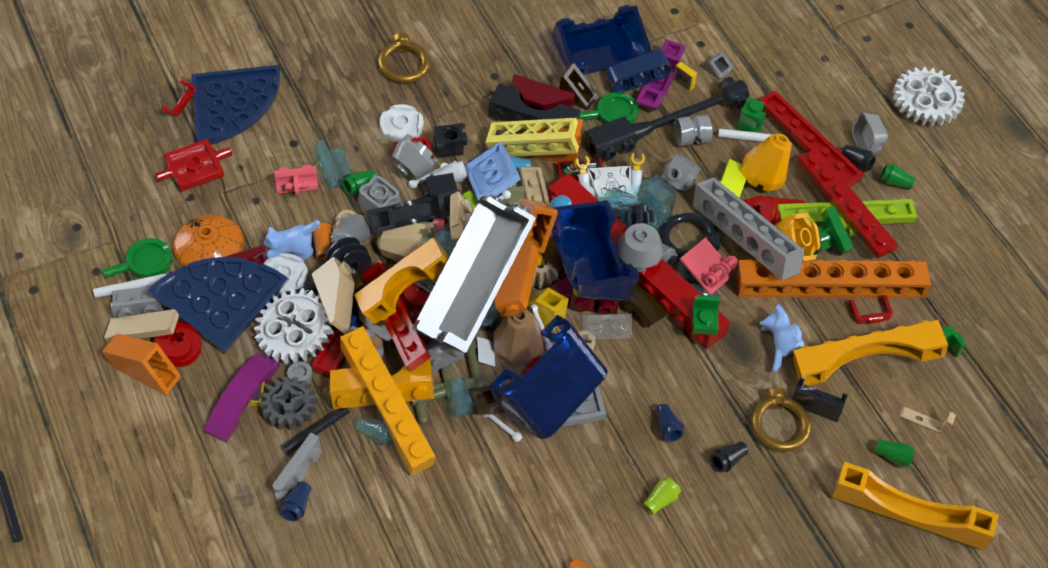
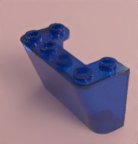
[551,5,652,75]
[551,200,639,301]
[489,315,608,439]

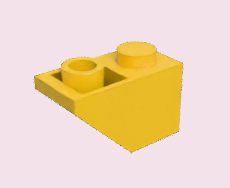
[527,288,569,332]

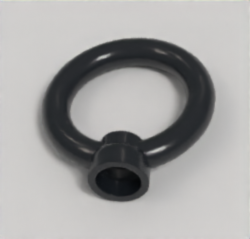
[660,213,722,258]

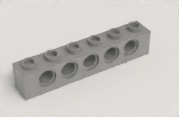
[693,178,804,281]

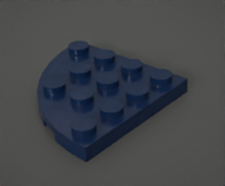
[191,65,280,145]
[148,257,289,354]

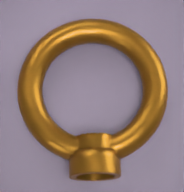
[378,33,430,83]
[751,388,811,452]

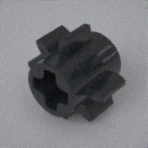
[625,204,654,226]

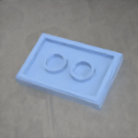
[464,142,521,201]

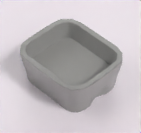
[852,113,888,154]
[357,176,402,211]

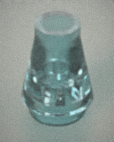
[604,187,640,210]
[449,378,474,417]
[356,417,393,445]

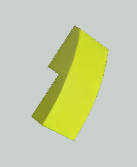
[720,159,746,197]

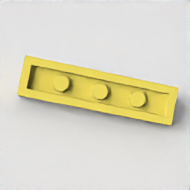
[486,118,579,156]

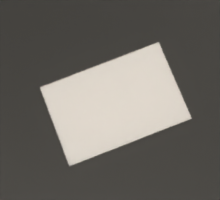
[477,337,495,366]

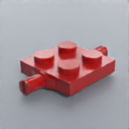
[155,139,233,192]

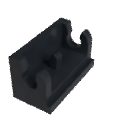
[792,377,848,422]

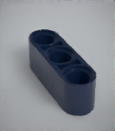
[606,50,672,93]

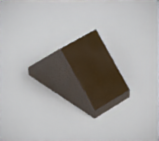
[559,63,599,110]

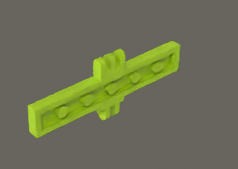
[777,199,917,237]

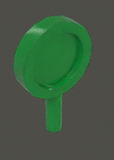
[580,93,638,124]
[102,238,173,279]

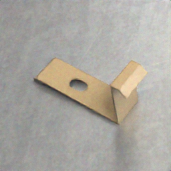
[899,407,956,433]

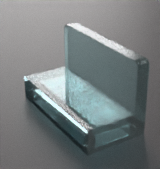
[315,140,352,190]

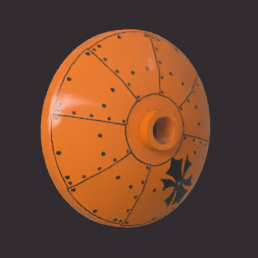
[173,215,245,267]

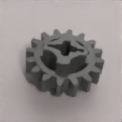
[260,377,317,430]

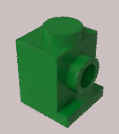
[737,97,766,133]

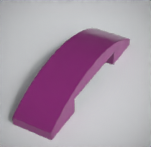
[636,39,686,111]
[204,353,280,443]

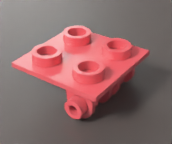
[680,237,738,295]

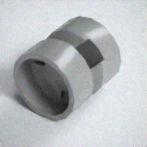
[674,114,712,146]

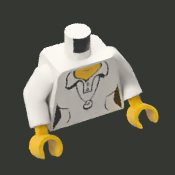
[574,153,645,217]

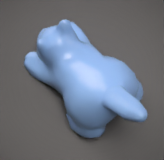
[264,220,320,261]
[759,304,804,372]

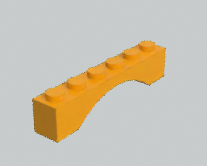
[793,320,948,386]
[340,326,435,477]
[832,462,999,551]

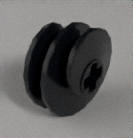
[325,237,371,274]

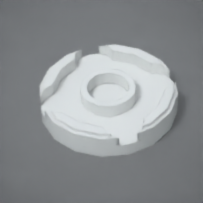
[379,104,424,142]
[264,253,308,296]

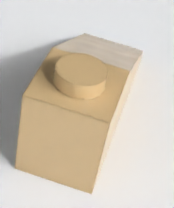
[312,257,355,334]

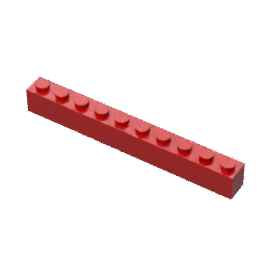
[547,173,730,350]

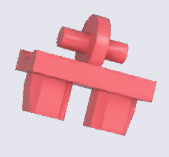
[274,164,318,196]

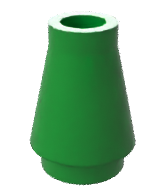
[880,163,916,190]
[342,169,377,195]
[875,439,916,468]

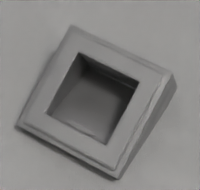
[701,51,734,80]

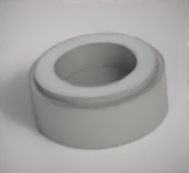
[287,361,313,385]

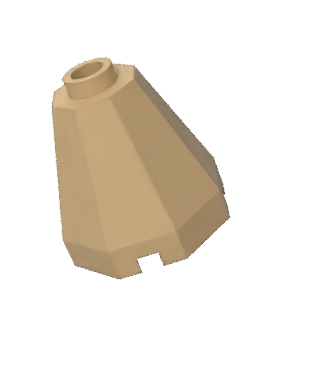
[377,222,437,262]

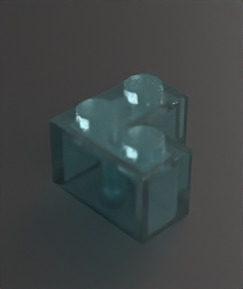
[620,175,676,230]

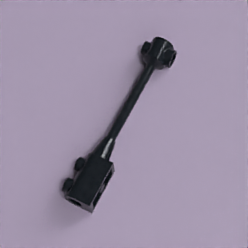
[585,77,749,161]

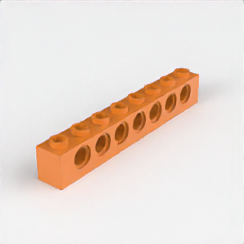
[735,259,931,298]

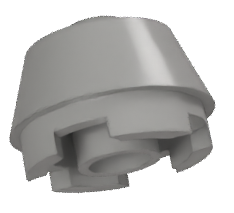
[392,134,437,179]
[616,223,664,272]

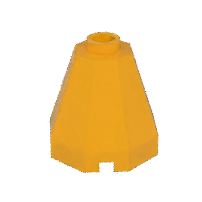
[740,134,792,192]
[774,213,821,262]

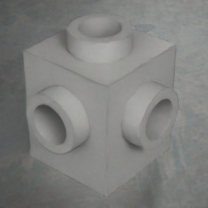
[661,154,701,191]

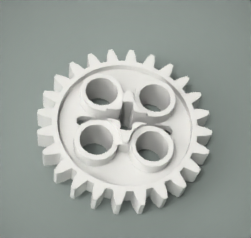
[893,67,965,126]
[254,288,333,365]

